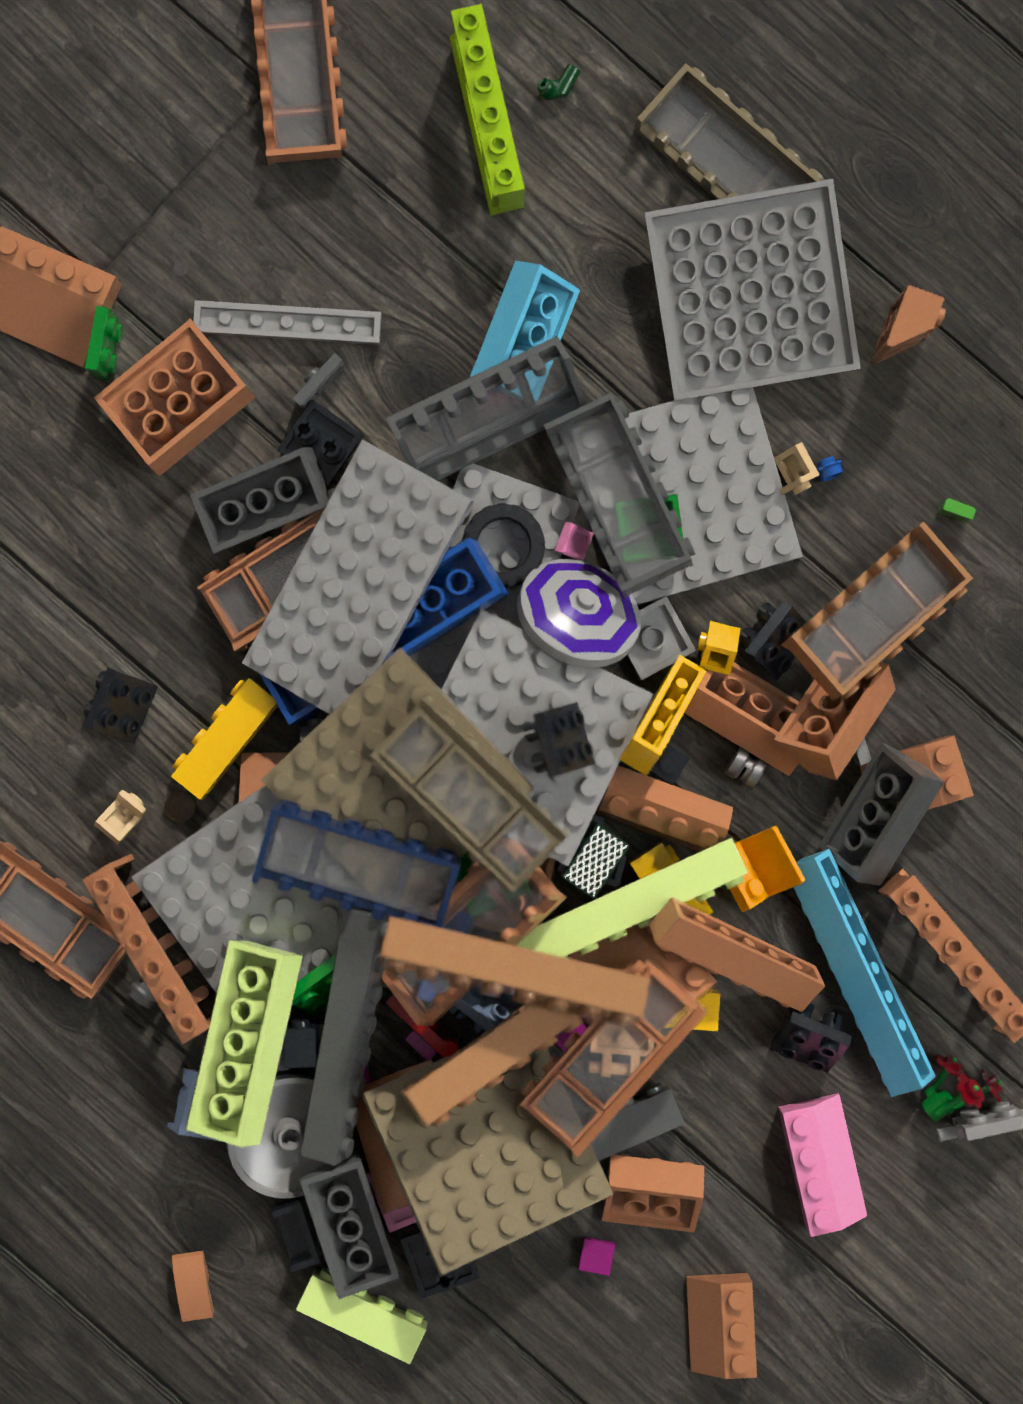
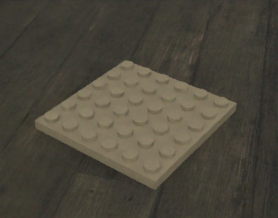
[261,647,535,905]
[362,1049,614,1276]

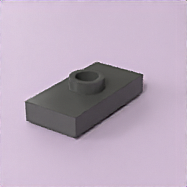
[293,353,345,411]

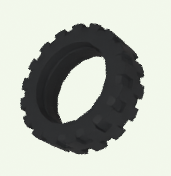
[462,503,545,588]

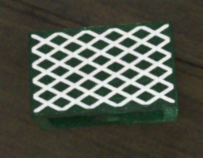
[562,823,630,899]

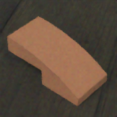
[172,1251,214,1322]

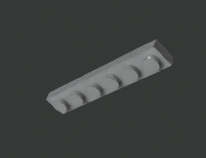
[193,300,382,345]

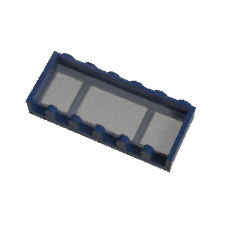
[251,800,463,929]

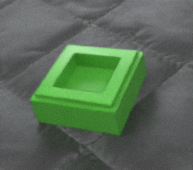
[937,498,976,523]

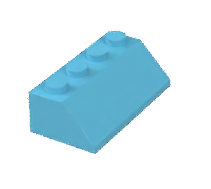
[470,261,580,401]

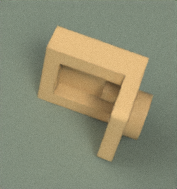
[774,442,820,495]
[94,790,146,845]

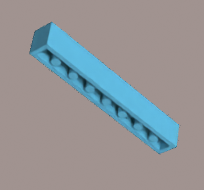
[793,848,936,1097]

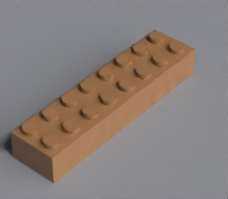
[379,916,651,1027]

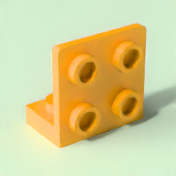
[730,826,805,912]

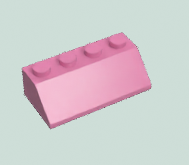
[778,1093,867,1237]

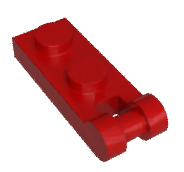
[385,993,459,1058]

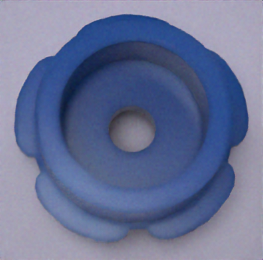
[816,456,844,482]

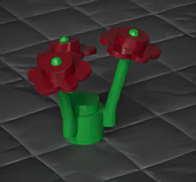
[922,1053,1003,1122]

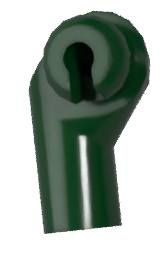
[537,64,581,100]

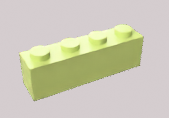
[296,1268,427,1364]

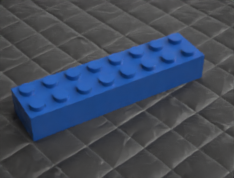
[259,538,509,725]

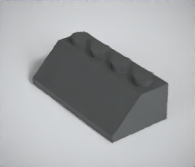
[190,447,328,554]
[819,743,944,886]
[300,1150,399,1299]

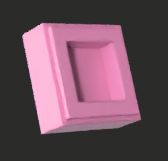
[555,522,594,561]

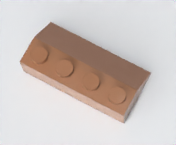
[774,651,896,780]
[684,663,799,776]
[595,765,733,852]

